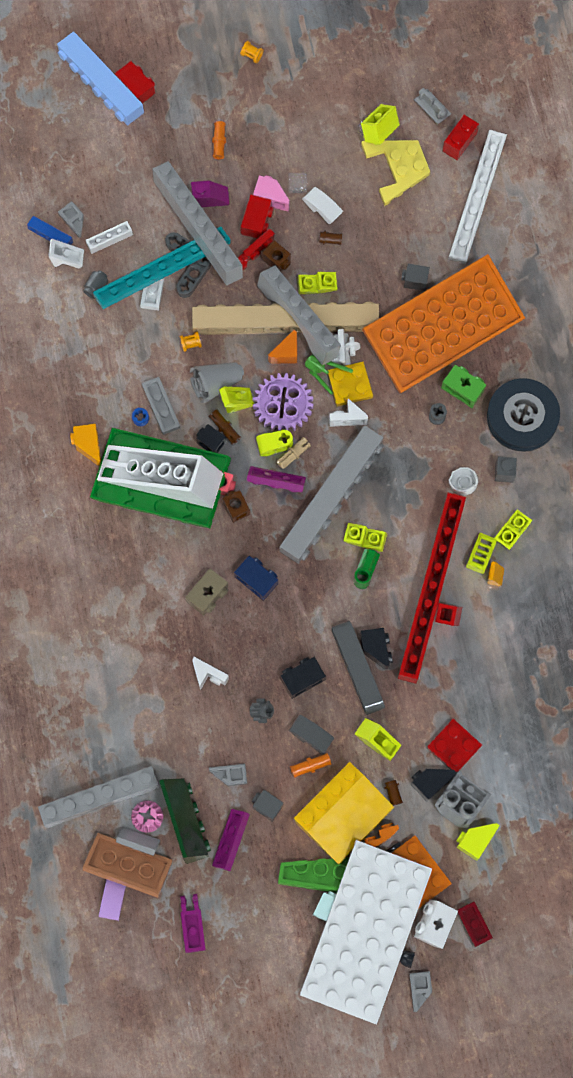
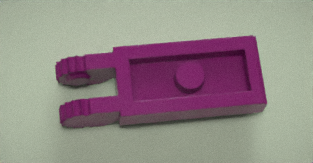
[180,894,206,953]

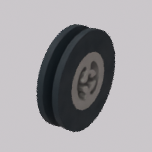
[487,378,560,452]

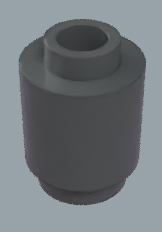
[83,270,109,299]

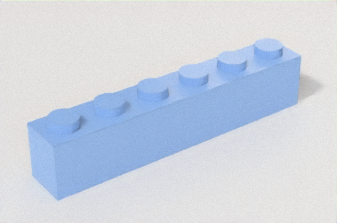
[57,31,144,126]

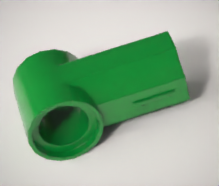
[353,549,380,589]

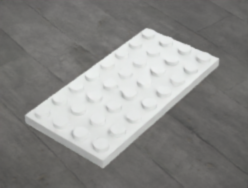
[300,840,432,1025]

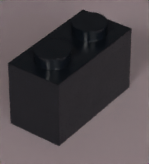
[280,656,326,699]

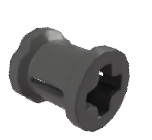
[429,403,447,425]

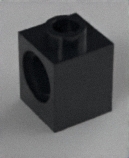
[196,424,227,453]

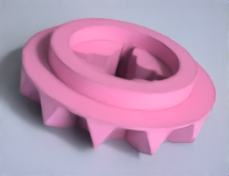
[131,801,163,833]

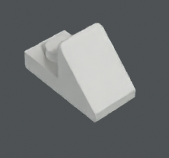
[49,239,84,269]
[329,399,368,427]
[192,657,229,690]

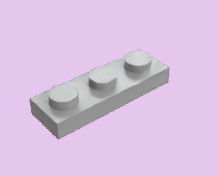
[142,377,180,435]

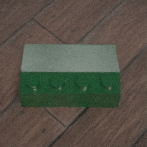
[159,778,211,864]

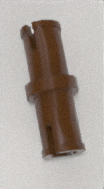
[208,409,242,445]

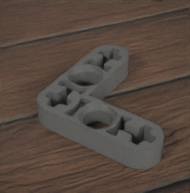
[165,232,212,298]

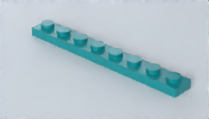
[93,226,231,309]

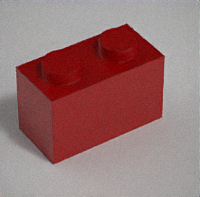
[114,61,155,104]
[442,114,479,160]
[241,194,274,239]

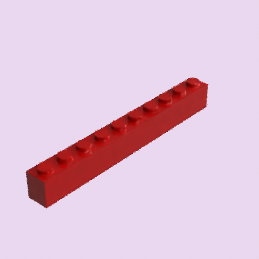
[398,492,466,684]

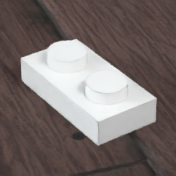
[140,278,165,311]

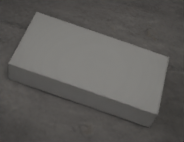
[116,827,160,856]

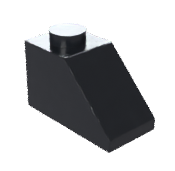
[411,769,457,802]

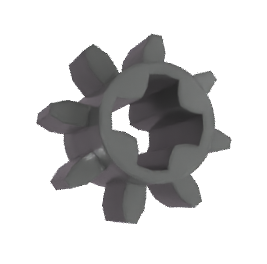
[250,698,274,723]

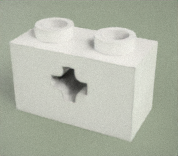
[414,899,458,949]

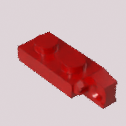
[238,229,275,271]

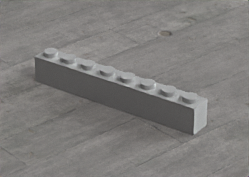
[152,161,243,286]
[280,425,384,564]

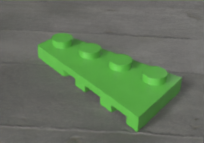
[278,857,350,893]

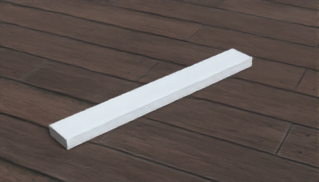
[448,130,507,264]

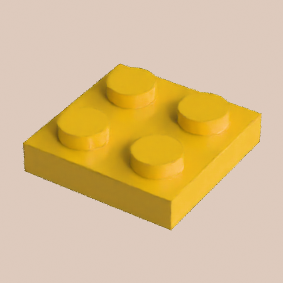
[328,361,373,407]

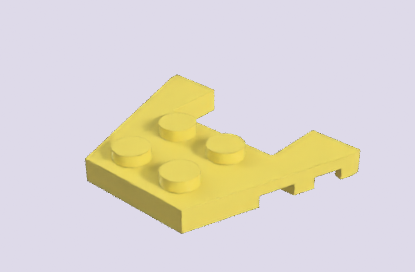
[361,140,430,206]

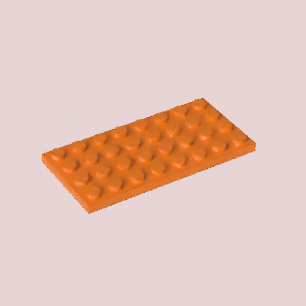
[362,254,525,393]

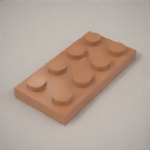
[83,833,173,898]

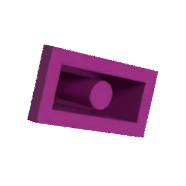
[191,181,229,207]

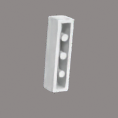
[86,221,133,254]

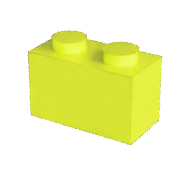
[361,104,400,145]

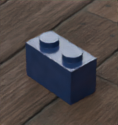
[234,556,278,601]

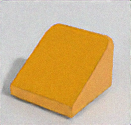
[487,561,504,586]

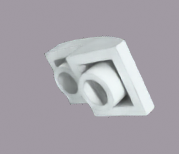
[302,187,343,224]

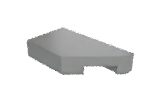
[58,201,84,238]
[209,764,247,786]
[409,971,432,1012]

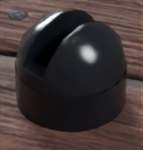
[400,951,415,968]

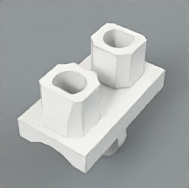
[332,329,360,366]

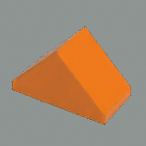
[268,330,297,364]

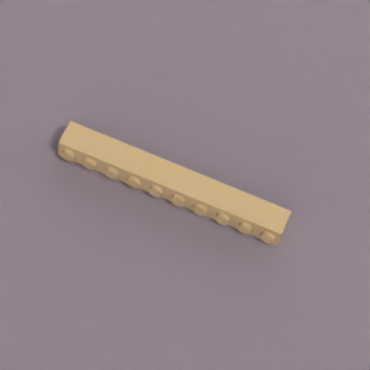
[192,302,379,335]

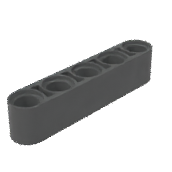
[331,621,385,715]

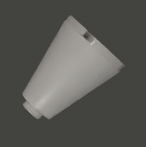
[190,362,244,403]

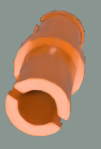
[212,121,226,160]
[290,753,331,778]

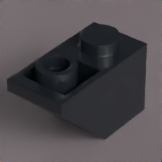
[360,628,393,670]

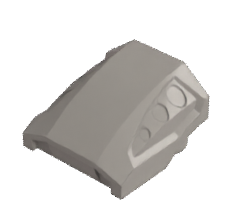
[435,771,492,828]

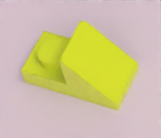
[219,386,255,413]

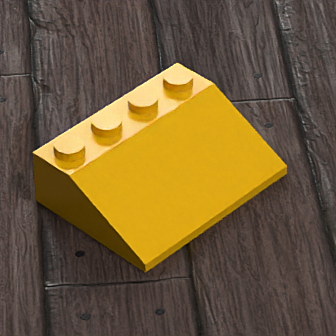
[294,762,394,865]

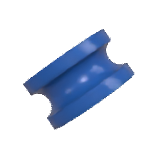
[132,408,149,427]

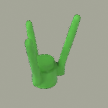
[305,355,353,395]

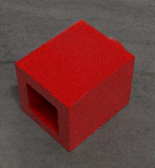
[435,603,463,626]

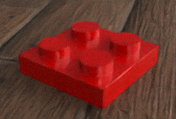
[427,718,482,773]

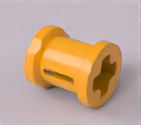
[240,41,264,64]
[180,331,202,352]

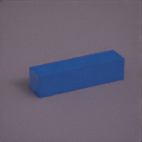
[27,216,73,245]

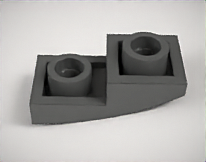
[289,715,334,754]

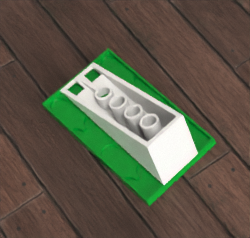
[90,428,231,529]

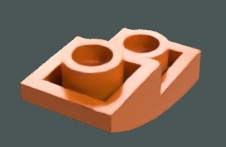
[364,823,399,848]

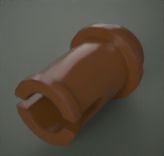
[319,230,342,245]
[384,780,403,806]

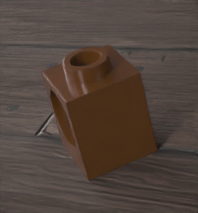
[262,240,291,272]
[223,490,250,523]

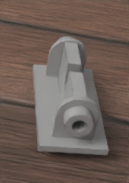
[414,88,451,125]

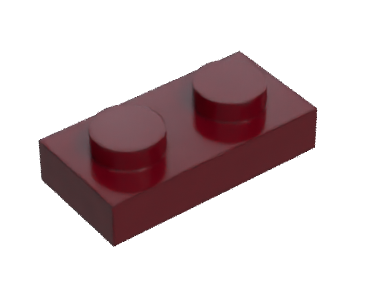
[457,901,493,948]

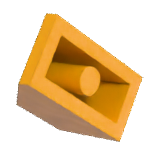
[70,424,101,466]

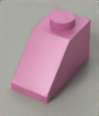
[253,176,289,211]

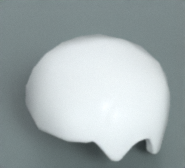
[449,467,478,496]

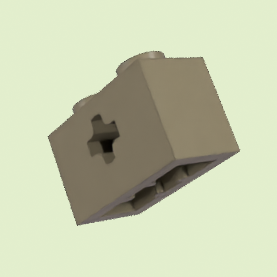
[185,569,229,616]

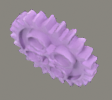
[253,373,313,431]

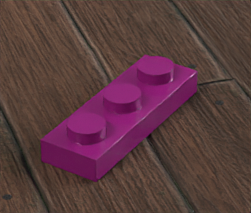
[247,466,306,493]
[212,809,250,871]

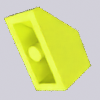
[355,718,401,761]
[456,823,500,861]

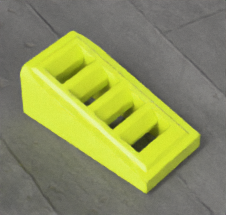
[466,533,497,575]

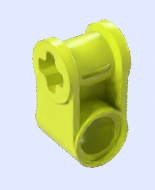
[256,430,293,457]

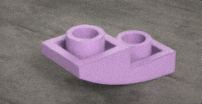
[99,879,126,921]

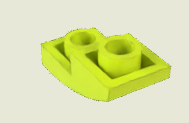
[297,272,337,295]
[494,509,532,550]
[343,523,387,552]

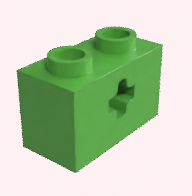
[441,365,486,408]

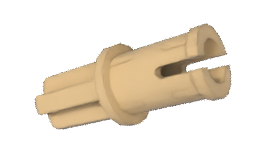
[277,437,311,469]

